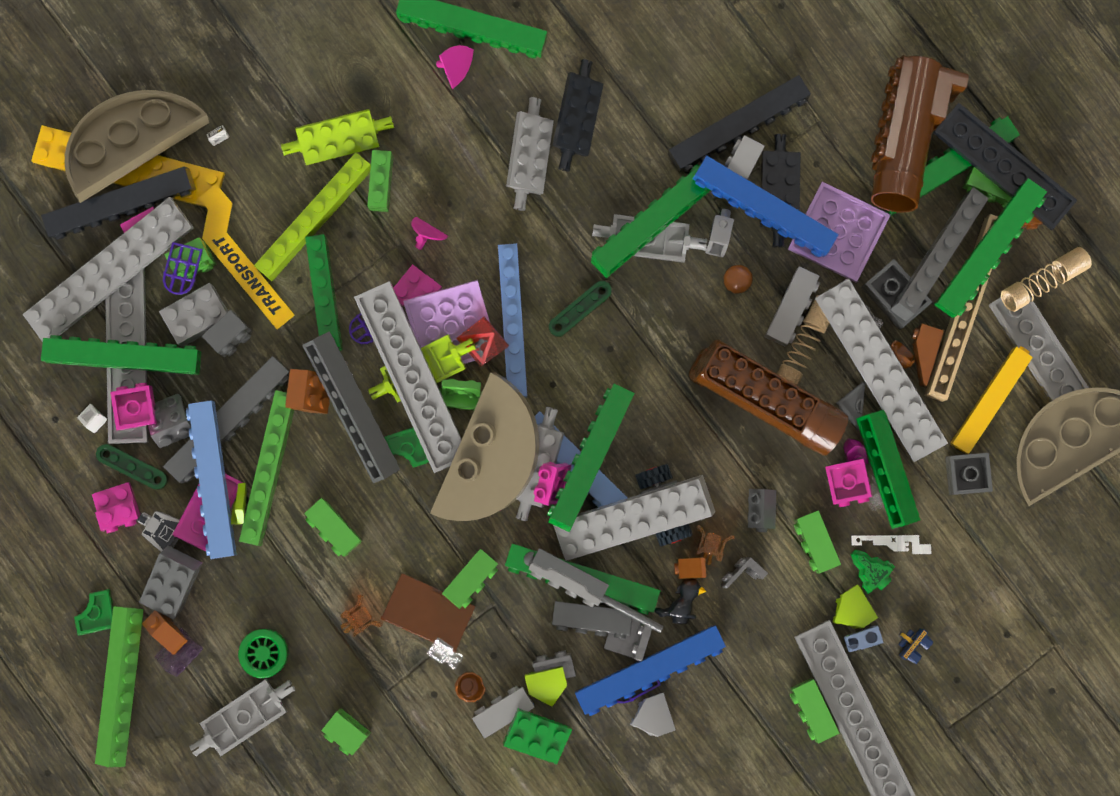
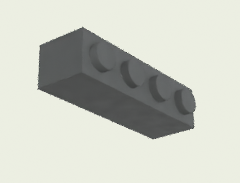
[552,601,632,639]

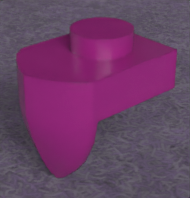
[843,438,868,464]

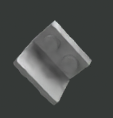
[721,557,768,589]
[604,618,652,661]
[532,650,576,678]

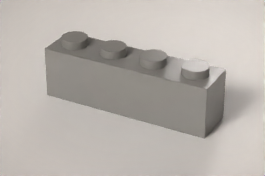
[765,266,820,347]

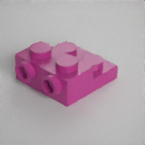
[394,264,442,307]
[110,383,157,431]
[825,459,873,507]
[534,462,572,506]
[92,482,140,533]

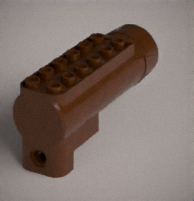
[871,55,969,213]
[689,340,849,456]

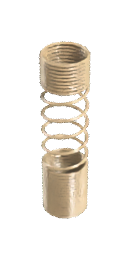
[1001,247,1092,312]
[777,295,830,386]

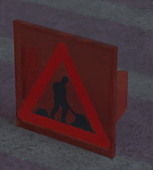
[456,317,509,367]

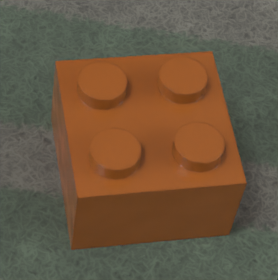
[285,369,330,414]

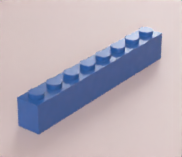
[693,156,839,257]
[574,625,726,716]

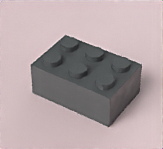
[861,259,932,330]
[139,546,203,619]

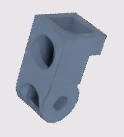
[844,625,884,652]

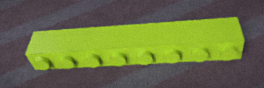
[254,152,371,281]

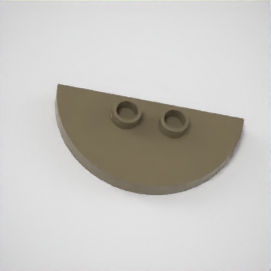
[65,90,209,203]
[430,372,539,521]
[1017,388,1120,506]

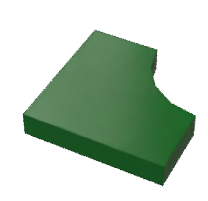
[384,427,429,468]
[74,589,113,636]

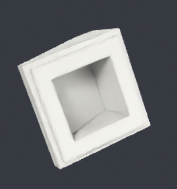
[207,125,230,146]
[77,404,107,433]

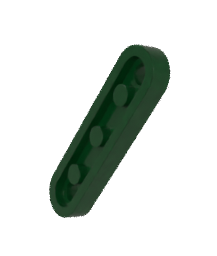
[549,281,612,337]
[96,444,168,490]

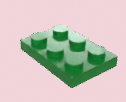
[503,708,572,764]

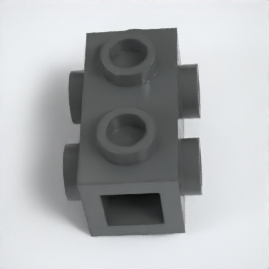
[748,489,776,532]

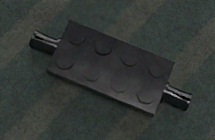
[553,59,604,172]
[760,134,801,248]

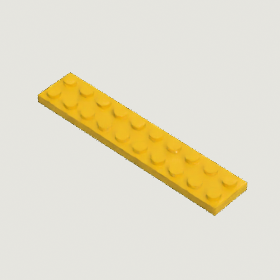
[31,125,225,208]

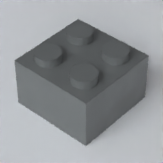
[202,310,253,357]
[945,453,993,495]

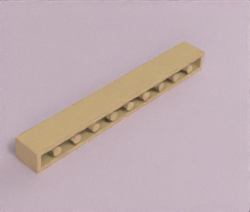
[924,214,997,402]

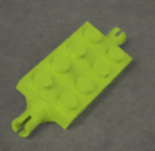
[281,109,394,165]
[368,334,476,403]

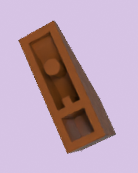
[911,324,944,387]
[674,558,706,579]

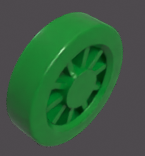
[238,629,289,678]

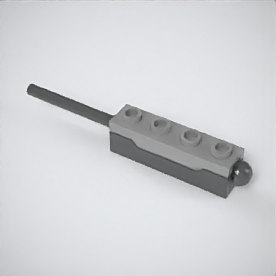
[524,548,664,633]

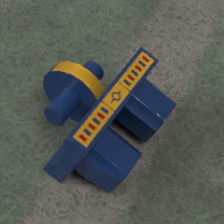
[898,628,933,664]

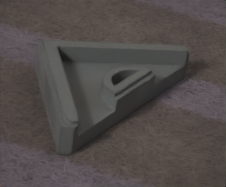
[836,381,866,431]

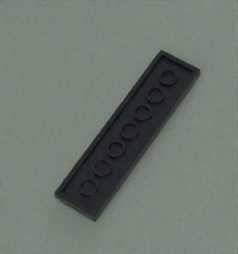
[933,103,1077,230]

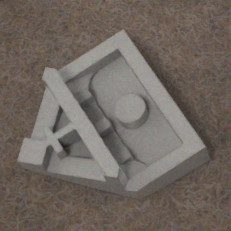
[630,693,675,737]

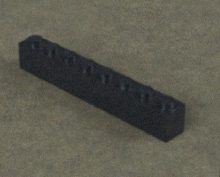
[668,75,811,173]
[41,166,196,240]

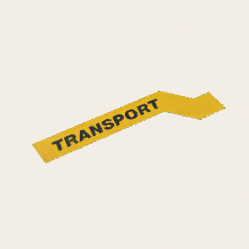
[199,184,295,329]

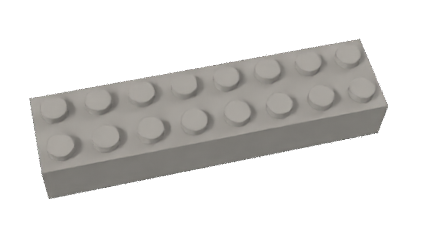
[553,475,715,561]

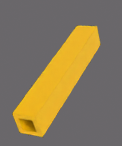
[950,346,1033,454]

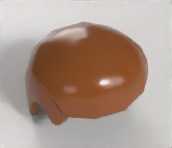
[724,265,753,294]
[890,340,915,369]
[455,672,486,702]

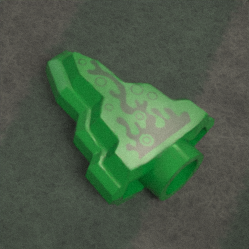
[850,549,895,594]

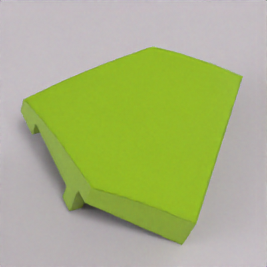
[231,483,247,525]
[833,585,878,629]
[525,665,567,706]

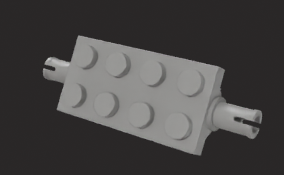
[506,97,554,211]
[592,214,707,262]
[516,407,564,521]
[189,679,295,757]

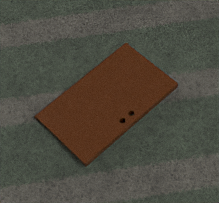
[381,573,476,653]

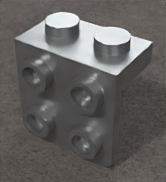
[148,394,191,448]

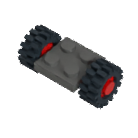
[635,464,693,546]

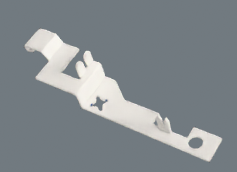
[851,535,931,554]

